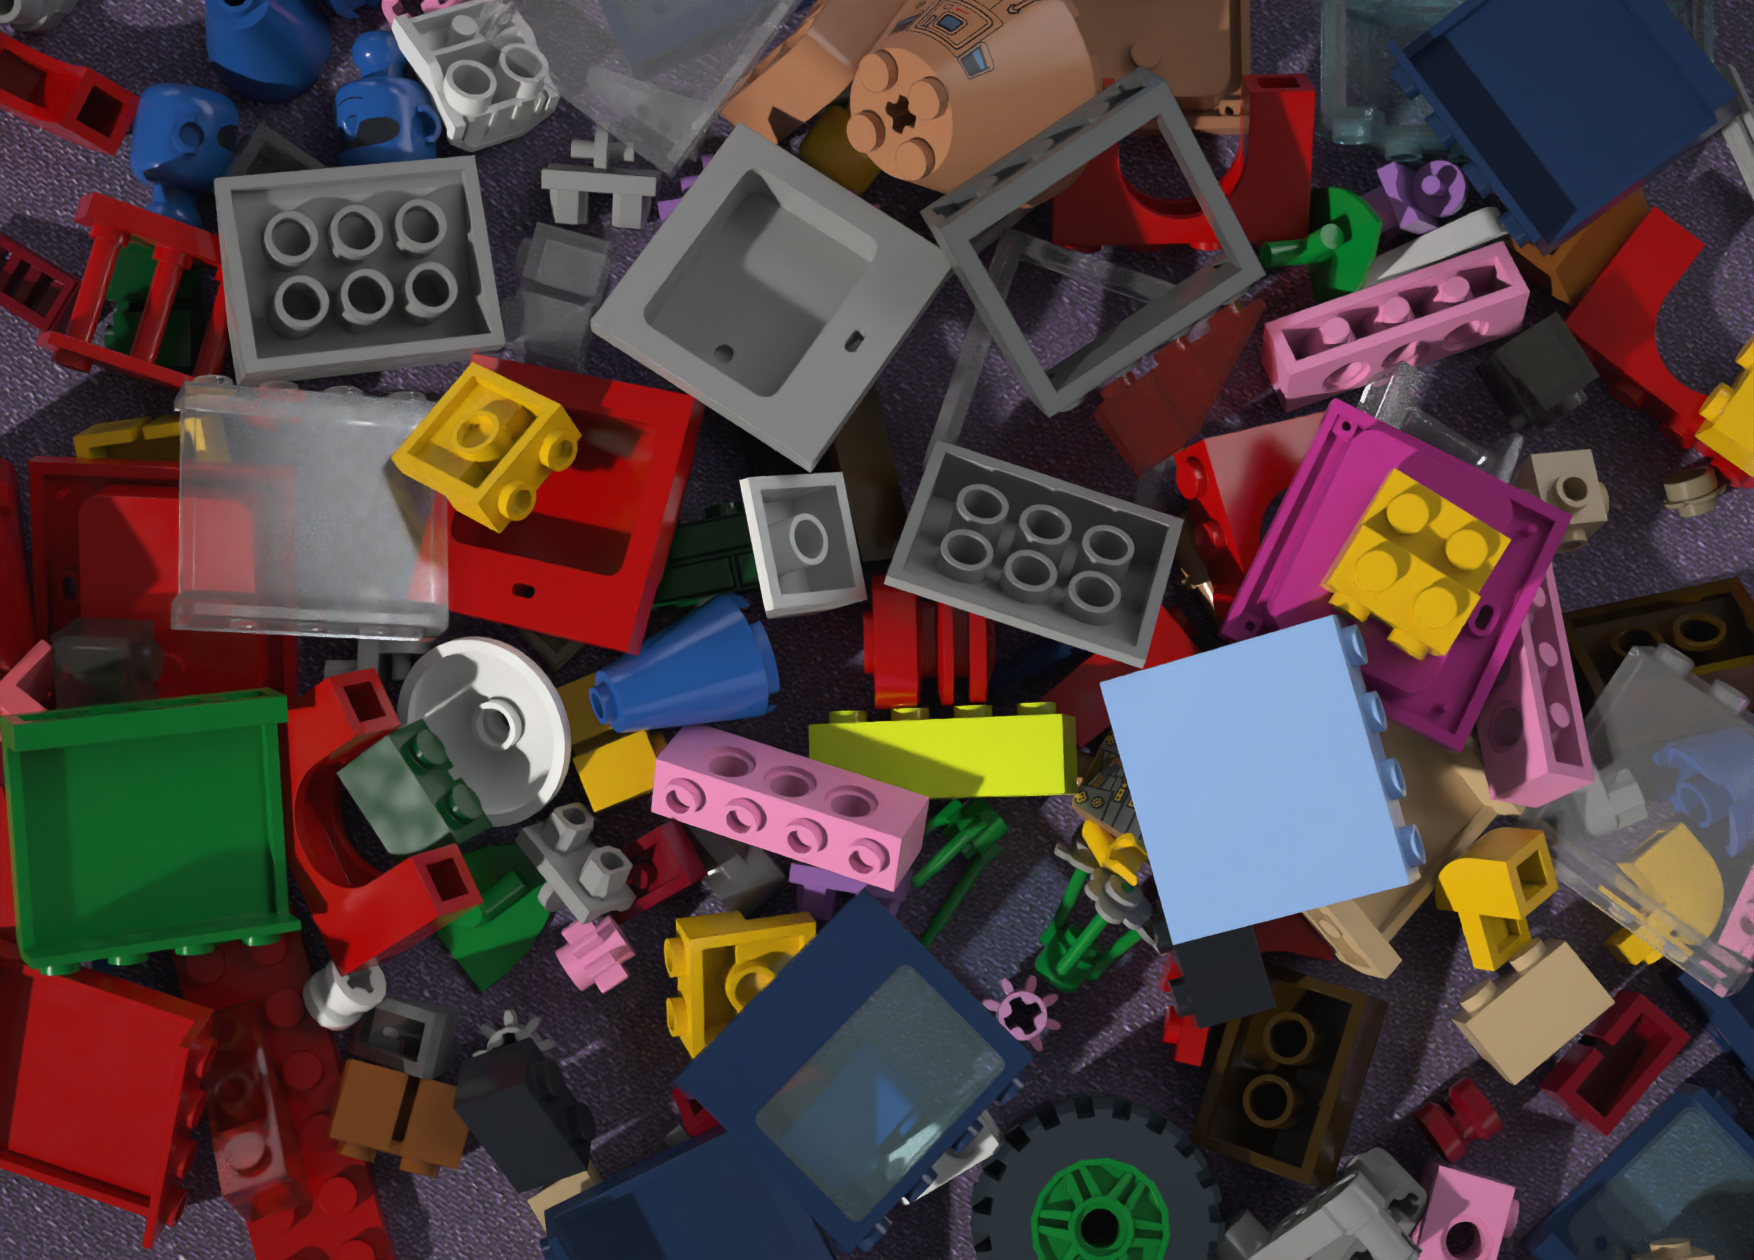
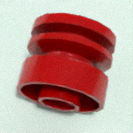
[863,573,995,709]

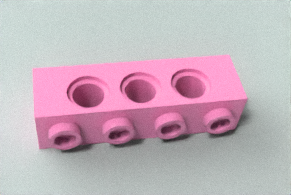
[1261,241,1530,413]
[1475,562,1595,808]
[651,724,930,892]
[1408,1159,1519,1260]

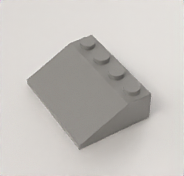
[214,155,506,387]
[884,439,1184,669]

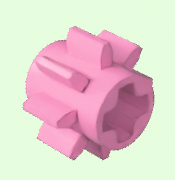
[555,915,636,994]
[982,974,1061,1052]

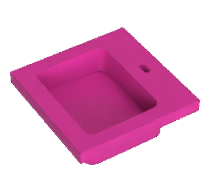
[1217,398,1573,754]

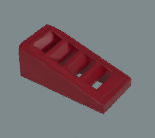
[0,231,82,335]

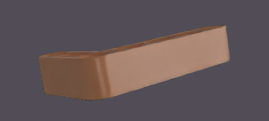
[716,0,906,145]

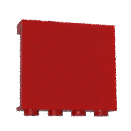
[0,939,218,1250]

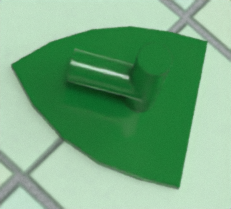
[1259,186,1383,306]
[435,844,550,993]

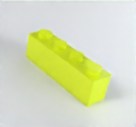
[808,702,1078,800]

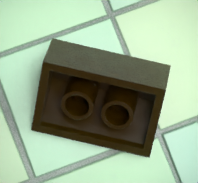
[737,383,907,573]
[1562,576,1754,753]
[1190,961,1389,1189]

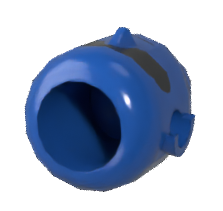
[334,30,441,167]
[130,82,245,229]

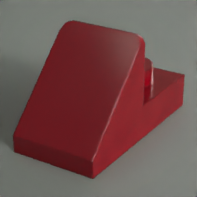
[610,819,708,925]

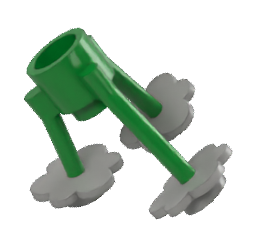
[1034,839,1169,994]

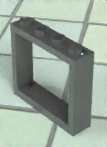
[920,66,1266,418]

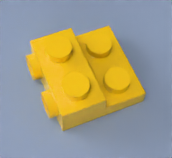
[390,362,582,534]
[1319,468,1511,660]
[664,910,816,1059]

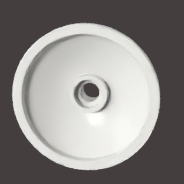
[397,636,571,827]

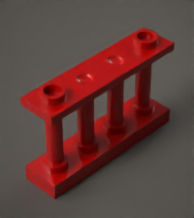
[35,191,303,434]

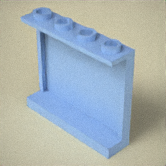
[1100,615,1426,945]

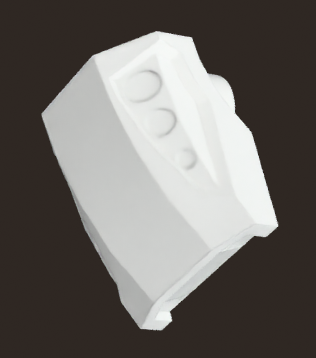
[391,0,561,152]

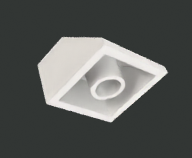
[739,472,868,620]

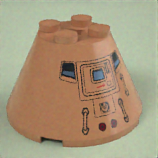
[847,0,1103,211]

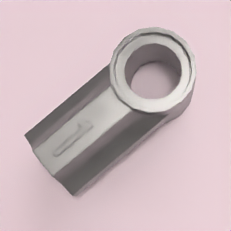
[663,818,789,918]

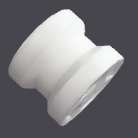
[303,959,386,1031]

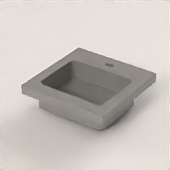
[590,122,954,473]

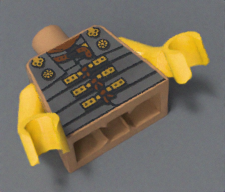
[1072,730,1151,886]

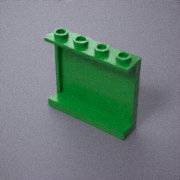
[0,687,301,976]

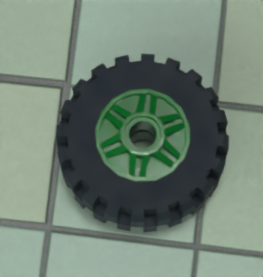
[970,1092,1225,1260]

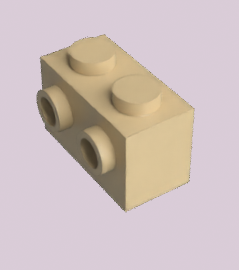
[1451,937,1615,1085]

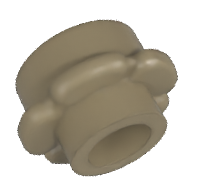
[1663,466,1726,517]

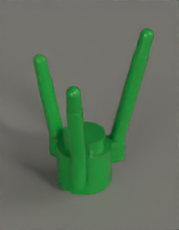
[910,798,1009,950]

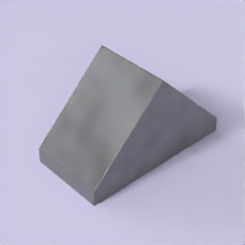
[347,994,460,1080]

